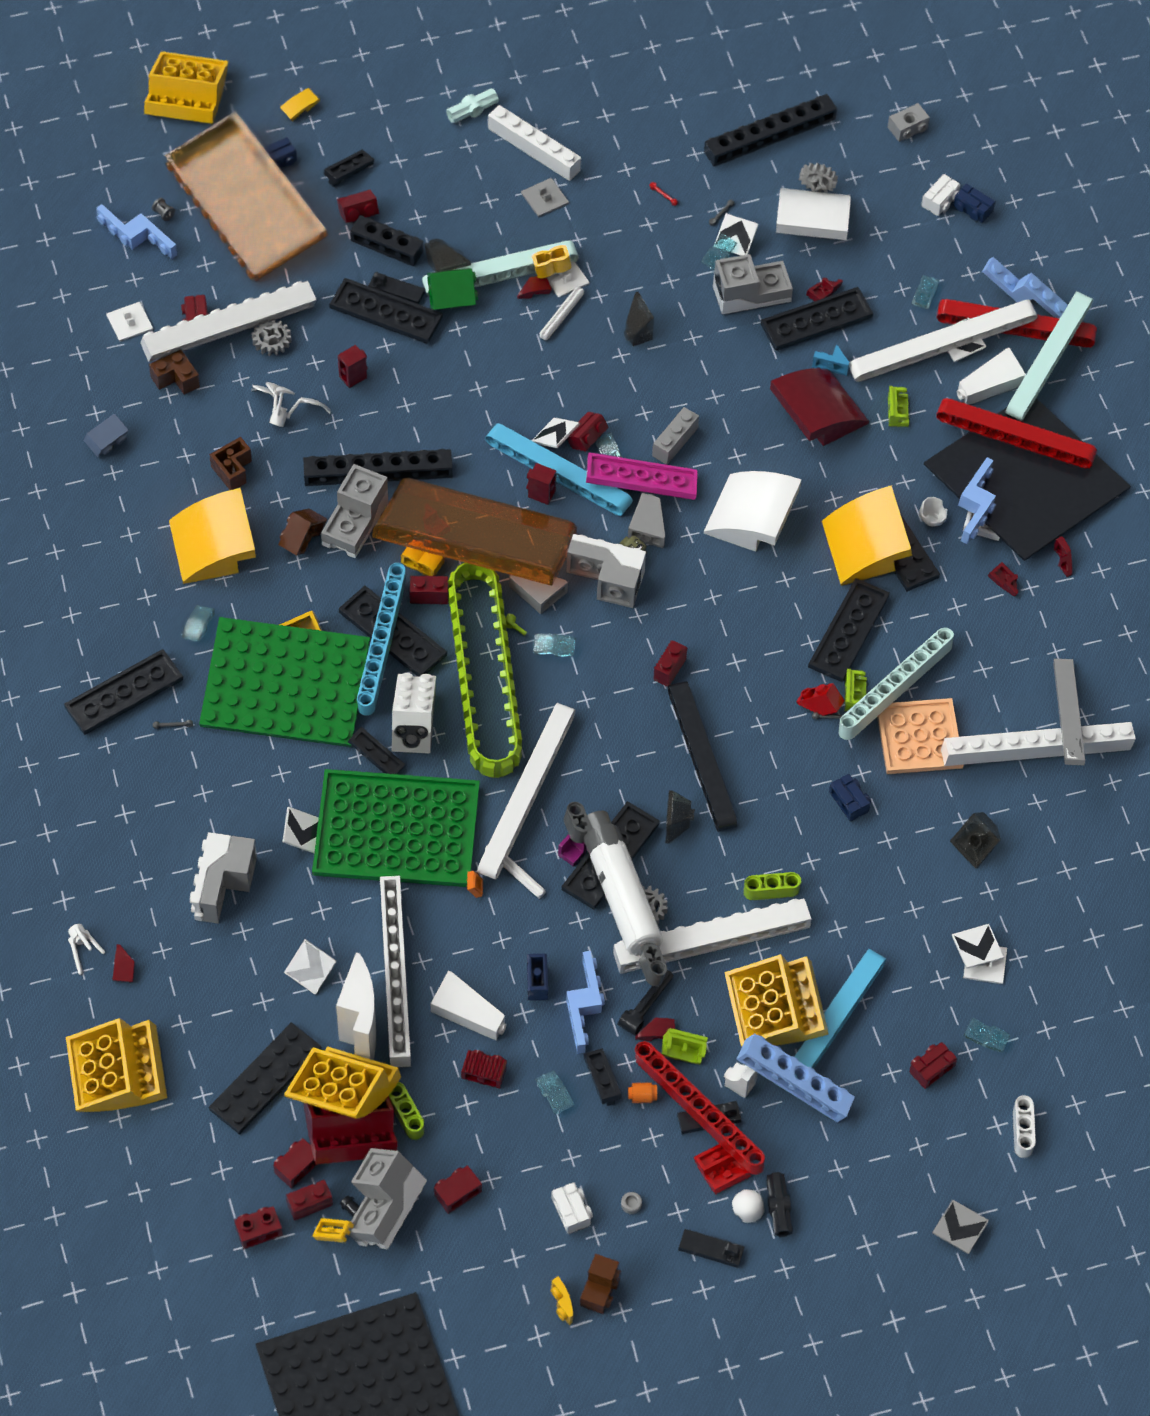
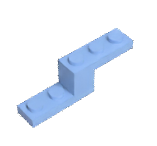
[96,204,177,259]
[982,257,1068,318]
[958,457,996,544]
[566,951,605,1054]

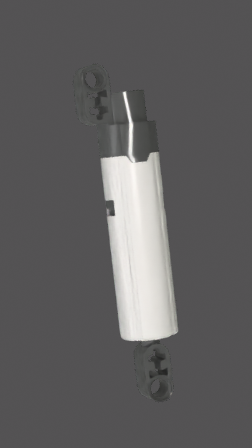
[563,802,667,986]

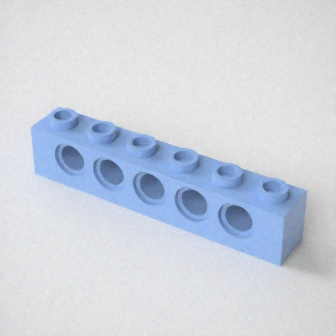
[737,1034,854,1122]

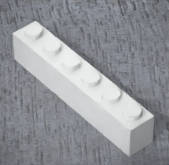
[488,105,581,181]

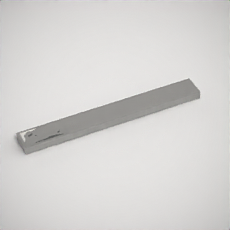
[1053,659,1085,765]

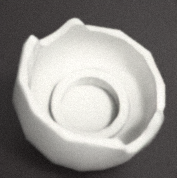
[919,497,948,527]
[732,1190,765,1223]

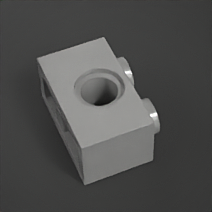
[888,103,930,141]

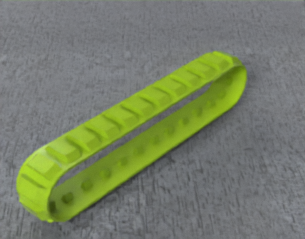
[448,561,522,778]

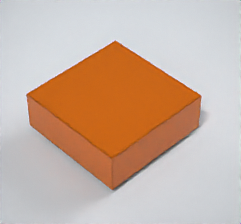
[467,871,483,898]

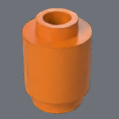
[628,1082,657,1103]

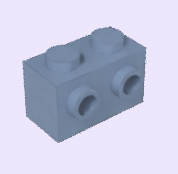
[83,414,128,457]

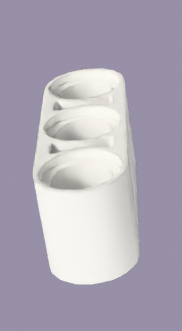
[1013,1095,1036,1158]

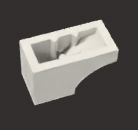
[724,1062,757,1098]

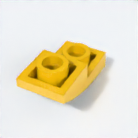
[280,88,320,121]
[551,1276,573,1325]

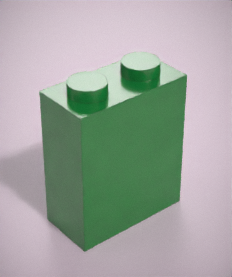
[427,268,478,310]

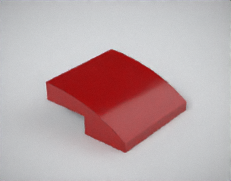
[694,1144,751,1195]

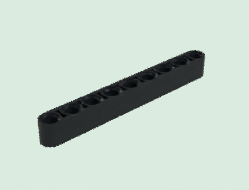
[668,681,737,832]

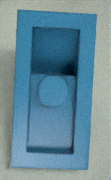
[812,345,849,376]

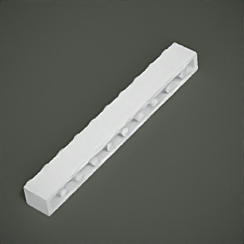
[140,281,316,362]
[941,722,1136,766]
[380,876,411,1067]
[613,899,811,974]

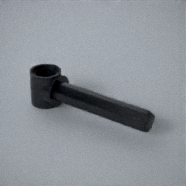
[618,970,674,1036]

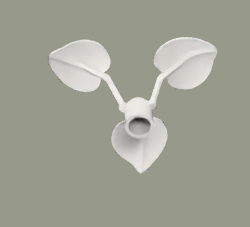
[252,382,331,427]

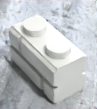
[921,174,960,216]
[552,1183,593,1234]

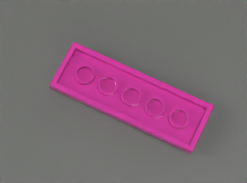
[586,452,697,500]

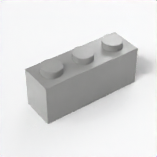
[652,407,699,465]

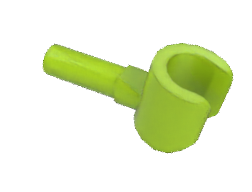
[506,613,527,636]

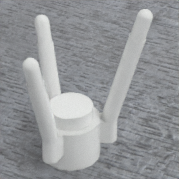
[68,924,105,975]

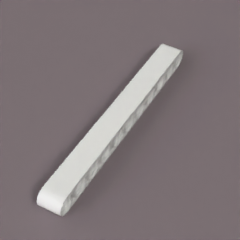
[849,300,1037,382]
[477,703,576,879]

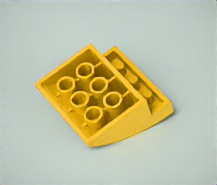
[144,51,228,124]
[822,486,912,586]
[169,488,256,584]
[725,954,829,1046]
[66,1018,167,1112]
[284,1047,401,1119]

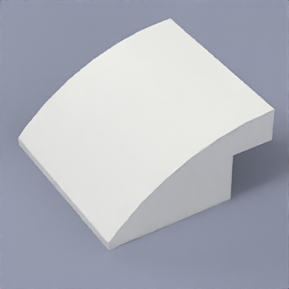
[776,188,850,240]
[704,471,801,552]
[336,953,376,1060]

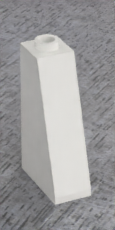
[957,348,1026,405]
[431,971,507,1040]

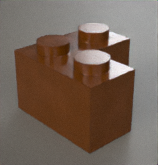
[149,349,200,395]
[209,437,252,490]
[278,508,327,555]
[580,1253,621,1314]

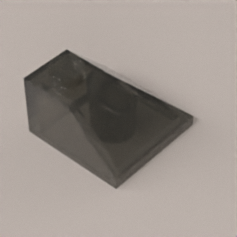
[424,239,471,272]
[624,291,654,347]
[665,790,695,844]
[950,812,1001,868]

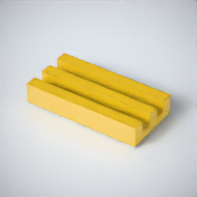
[312,1218,354,1243]

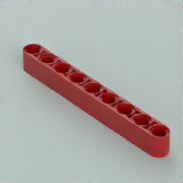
[937,299,1097,348]
[936,398,1097,468]
[635,1041,765,1175]

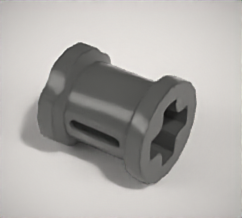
[152,198,175,221]

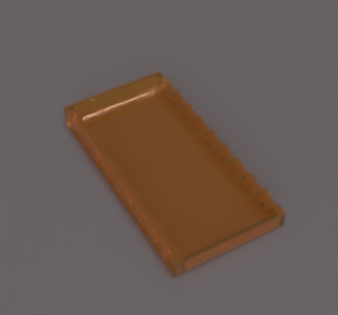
[165,111,328,281]
[372,478,577,586]

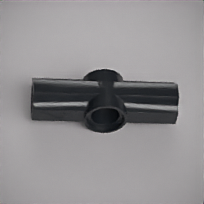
[766,1172,792,1237]

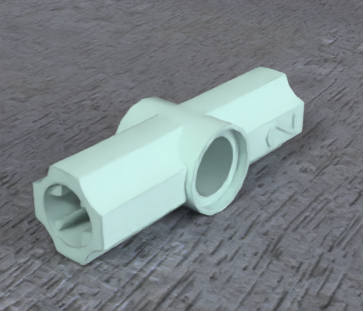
[446,89,499,123]

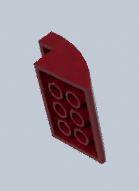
[770,368,869,446]
[303,1096,397,1165]

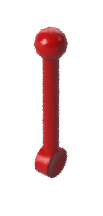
[650,182,678,206]

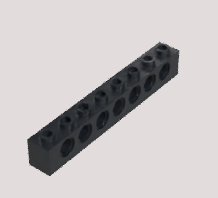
[704,94,837,167]
[303,449,453,486]

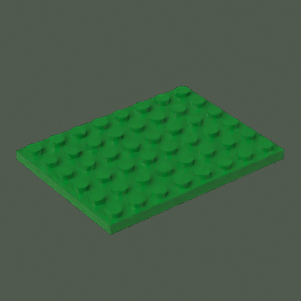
[199,617,370,747]
[312,769,480,887]

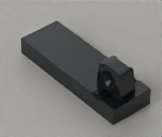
[324,149,374,187]
[368,272,425,304]
[348,727,405,774]
[584,1048,622,1106]
[677,1101,741,1134]
[678,1229,744,1268]

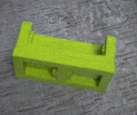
[888,386,909,427]
[844,669,867,711]
[661,1028,708,1065]

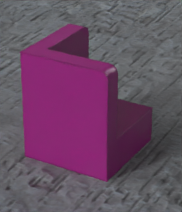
[558,834,586,867]

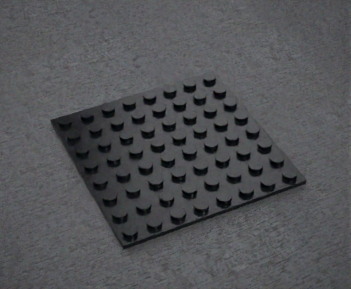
[924,398,1131,561]
[255,1292,459,1416]

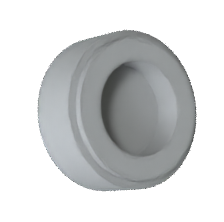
[621,1192,642,1214]

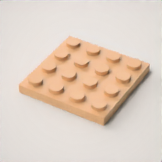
[877,698,964,774]

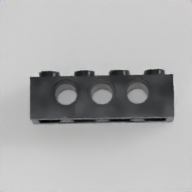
[350,215,424,267]

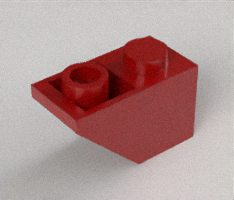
[796,683,845,716]

